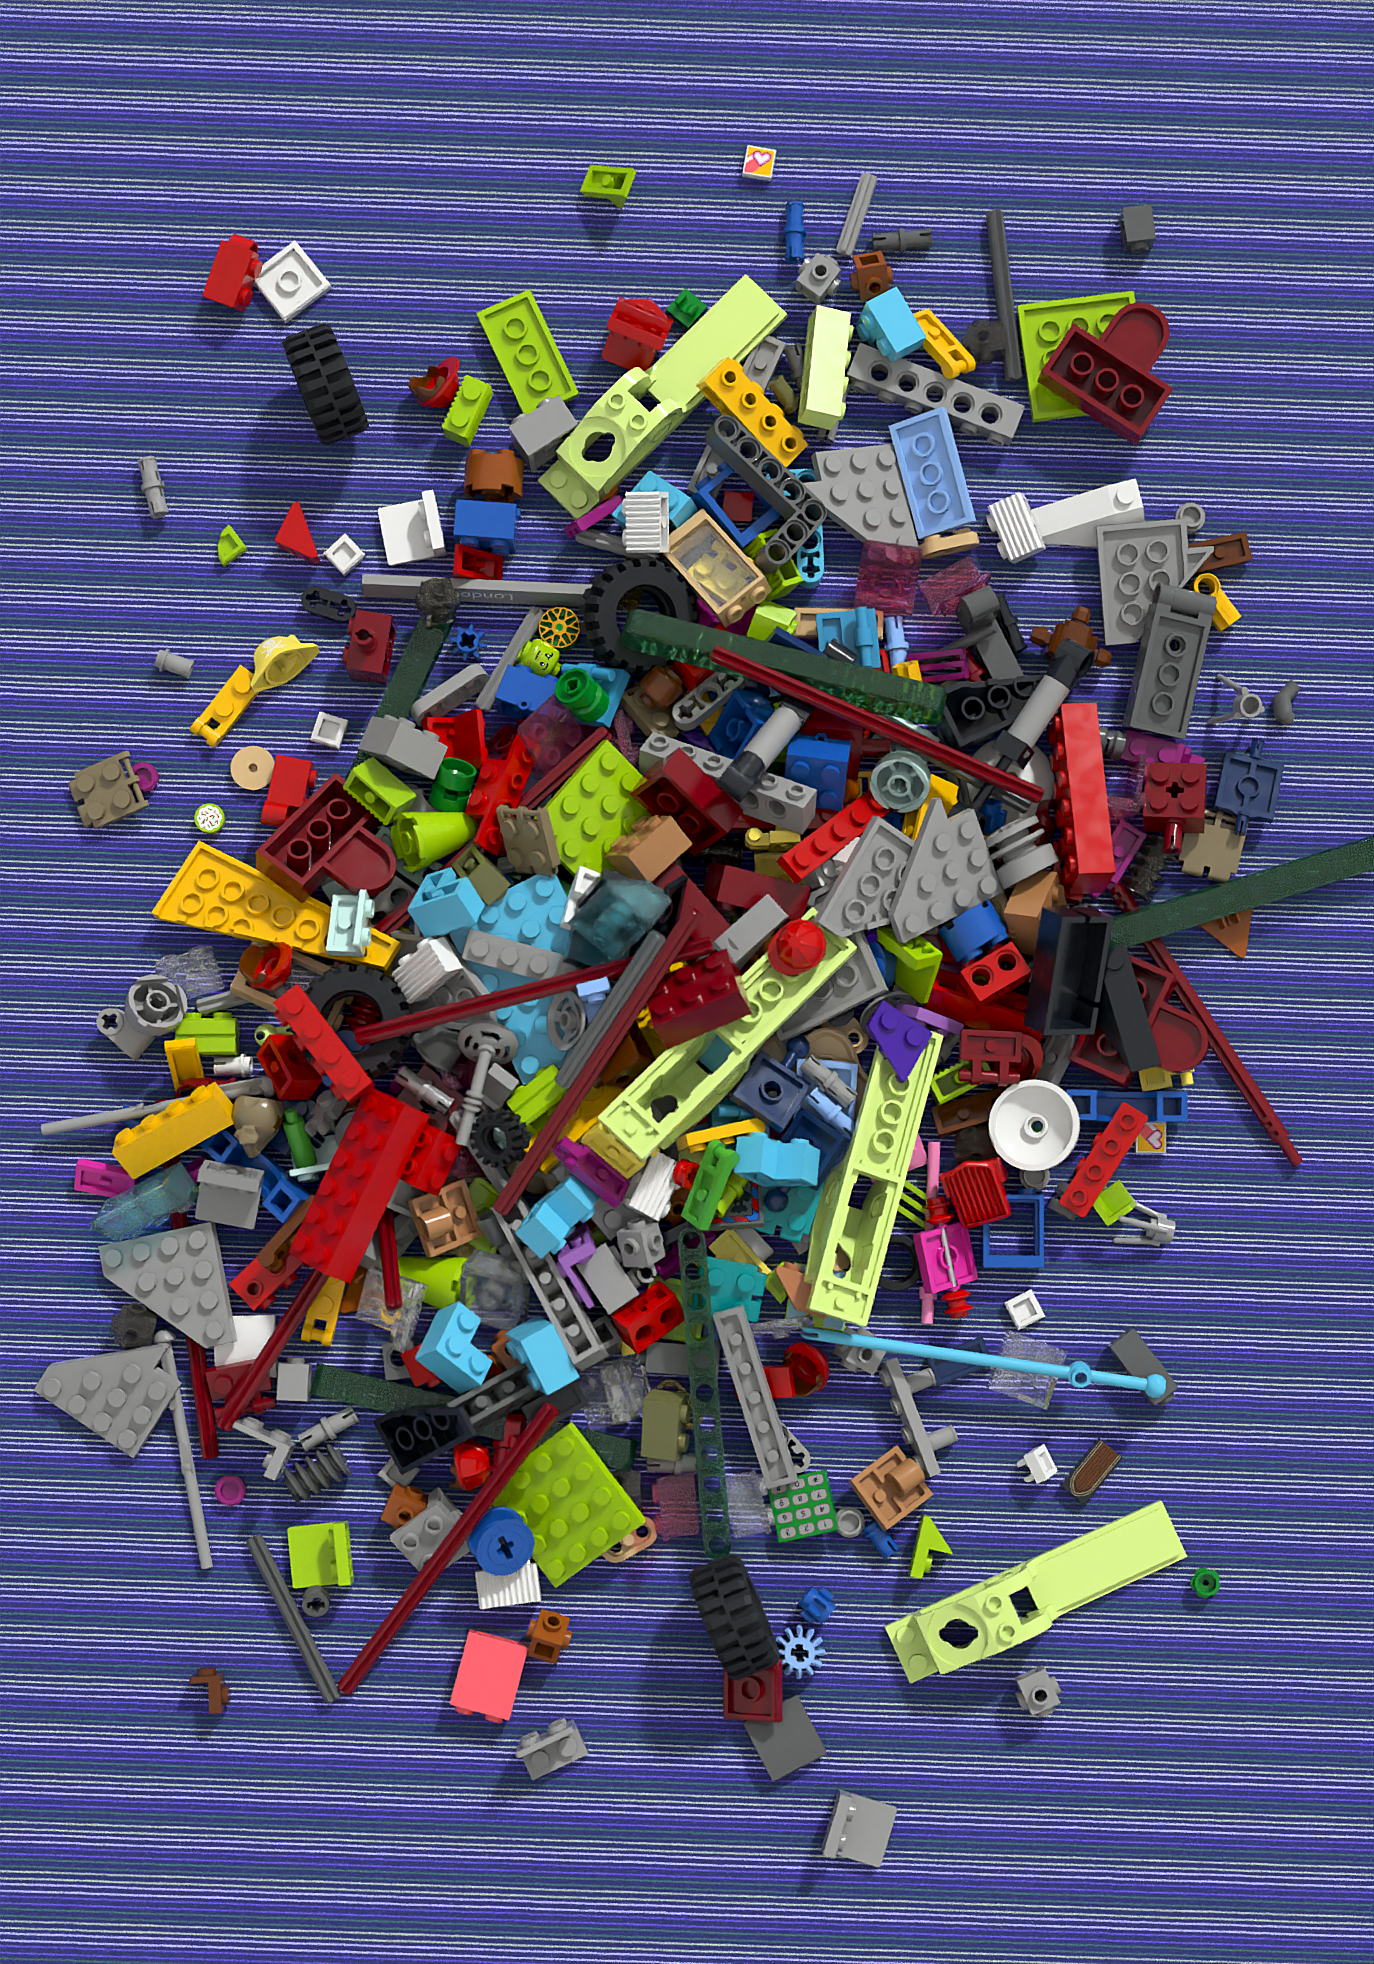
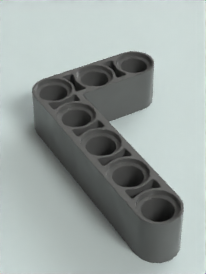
[705,415,827,574]
[956,585,1048,727]

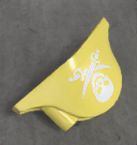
[250,635,320,693]

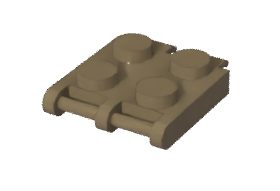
[619,679,692,739]
[68,751,150,829]
[496,805,561,876]
[1177,810,1249,884]

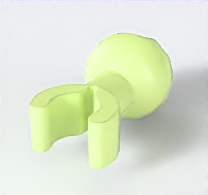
[254,1024,294,1046]

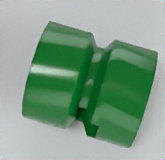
[555,668,610,722]
[428,757,477,812]

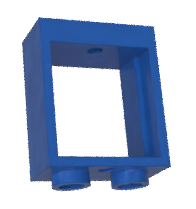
[691,461,781,549]
[980,1189,1044,1268]

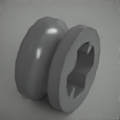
[302,1585,330,1617]

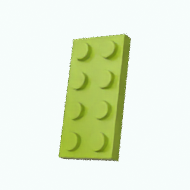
[477,289,580,415]

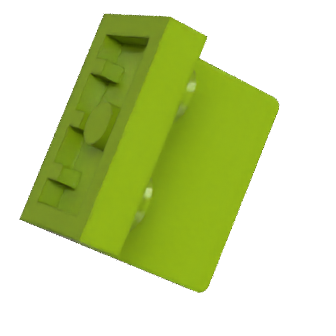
[877,925,943,1004]
[287,1520,354,1589]

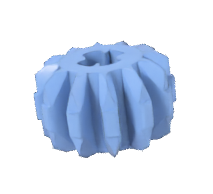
[776,1625,825,1678]

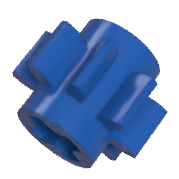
[450,624,487,663]
[980,798,1008,834]
[798,1586,836,1624]

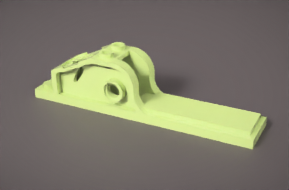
[538,274,787,519]
[598,907,857,1162]
[804,1031,944,1327]
[884,1500,1187,1684]

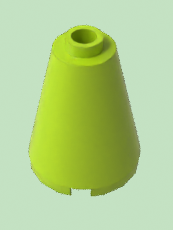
[390,812,478,872]
[398,1256,477,1310]

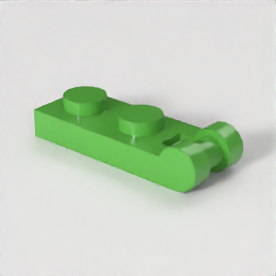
[681,1139,740,1230]

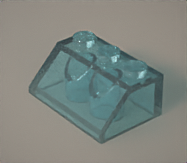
[568,880,672,961]
[89,1162,199,1242]

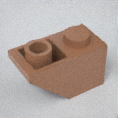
[775,1261,826,1318]

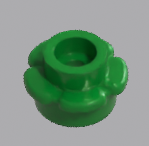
[1190,1567,1220,1598]

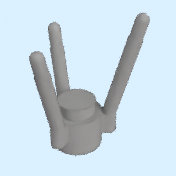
[1208,674,1265,725]
[1113,1201,1175,1247]

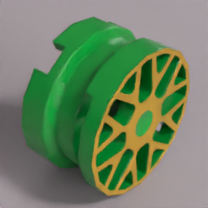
[539,607,580,652]

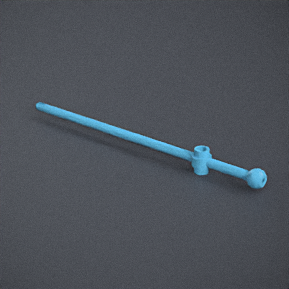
[801,1327,1166,1398]

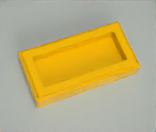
[164,1038,205,1091]

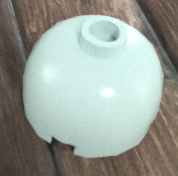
[870,751,931,813]

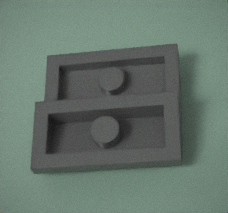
[743,1695,828,1783]

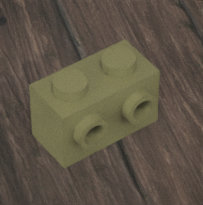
[452,843,511,906]
[641,1389,691,1462]

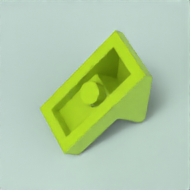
[580,165,637,209]
[908,1514,953,1579]

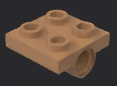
[407,1178,484,1258]
[848,1445,934,1531]

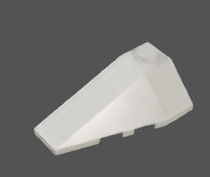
[1031,479,1145,548]

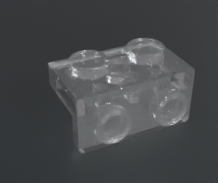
[155,945,225,999]

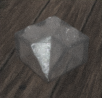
[459,1249,530,1331]
[986,1330,1067,1410]

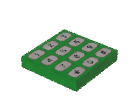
[768,1470,840,1543]

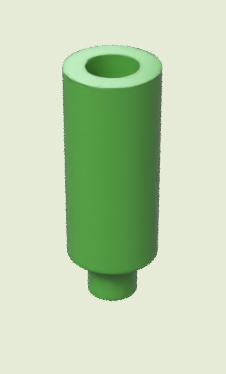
[283,1108,317,1169]

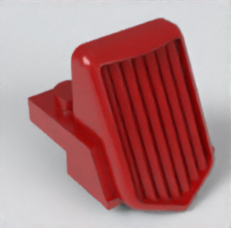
[602,297,674,371]
[939,1156,1011,1229]

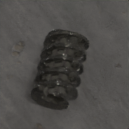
[681,834,744,869]
[1121,835,1177,903]

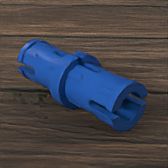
[783,201,806,264]

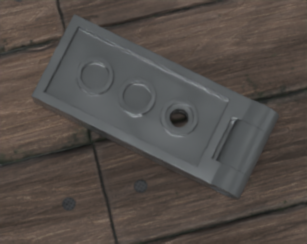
[1122,583,1217,739]

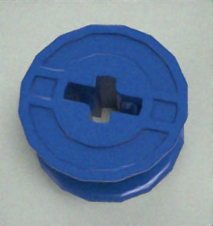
[466,1507,535,1576]

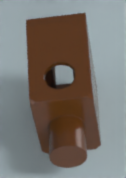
[593,1020,656,1089]

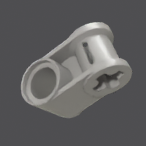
[96,1008,156,1061]

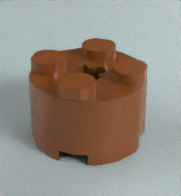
[464,449,524,503]

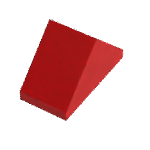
[274,501,321,565]
[453,544,503,580]

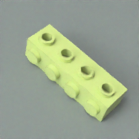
[798,305,853,430]

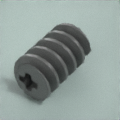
[283,1444,352,1505]

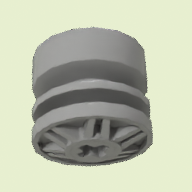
[985,815,1060,890]

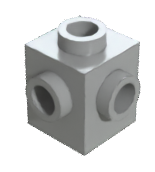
[795,252,842,305]
[616,1218,666,1267]
[833,1326,886,1376]
[1014,1665,1062,1717]

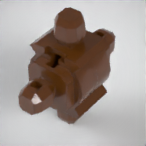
[1029,606,1112,668]

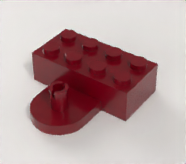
[1037,302,1173,446]
[256,773,396,903]
[1069,955,1209,1090]

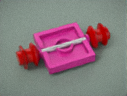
[913,1196,978,1318]

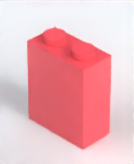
[450,1629,530,1723]

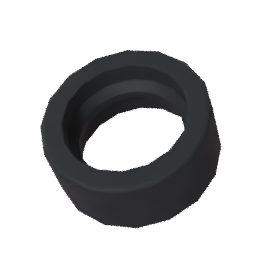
[878,1234,921,1292]

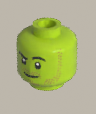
[516,639,562,677]

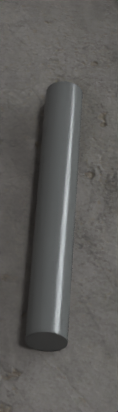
[918,621,998,672]

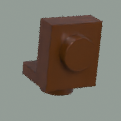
[189,1667,231,1714]

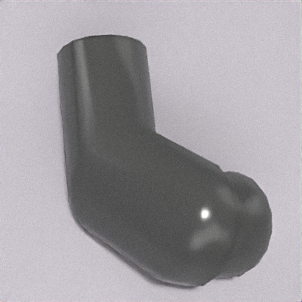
[1272,680,1301,725]

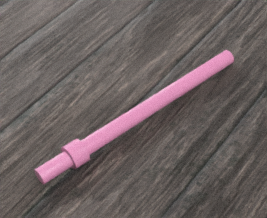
[919,1142,940,1324]

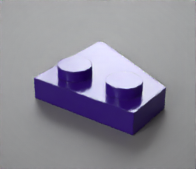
[865,1000,933,1083]

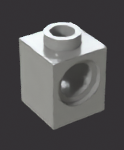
[277,1357,312,1401]

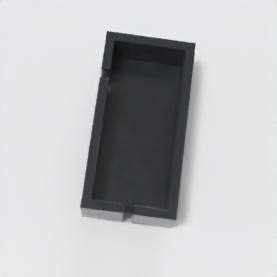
[1024,907,1113,1035]

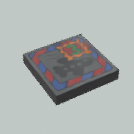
[703,1169,764,1232]

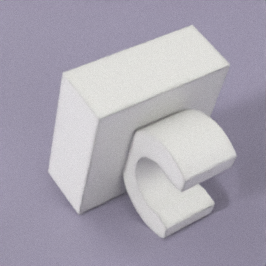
[1017,1444,1058,1484]

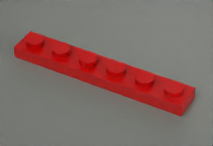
[776,790,894,885]

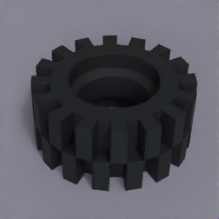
[470,1109,530,1168]

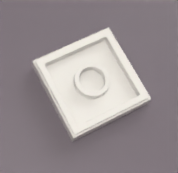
[254,240,332,323]

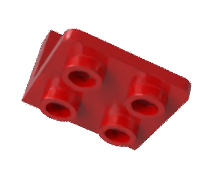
[421,709,488,771]
[400,1123,462,1196]

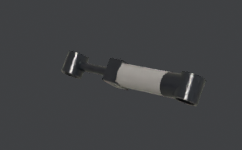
[715,638,858,803]
[947,638,1095,832]

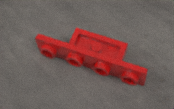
[465,734,540,855]
[1059,1102,1148,1218]

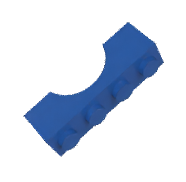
[1064,1089,1188,1124]
[201,1124,311,1224]

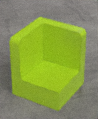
[1093,1179,1137,1226]

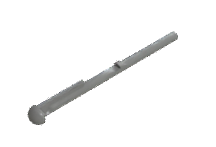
[41,1076,275,1136]
[153,1330,213,1569]

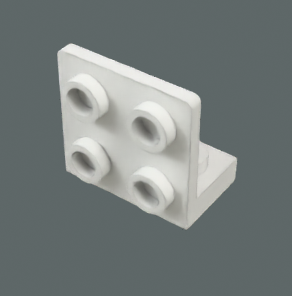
[378,490,447,566]

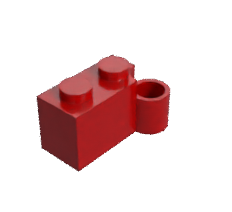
[202,234,263,312]
[261,754,318,828]

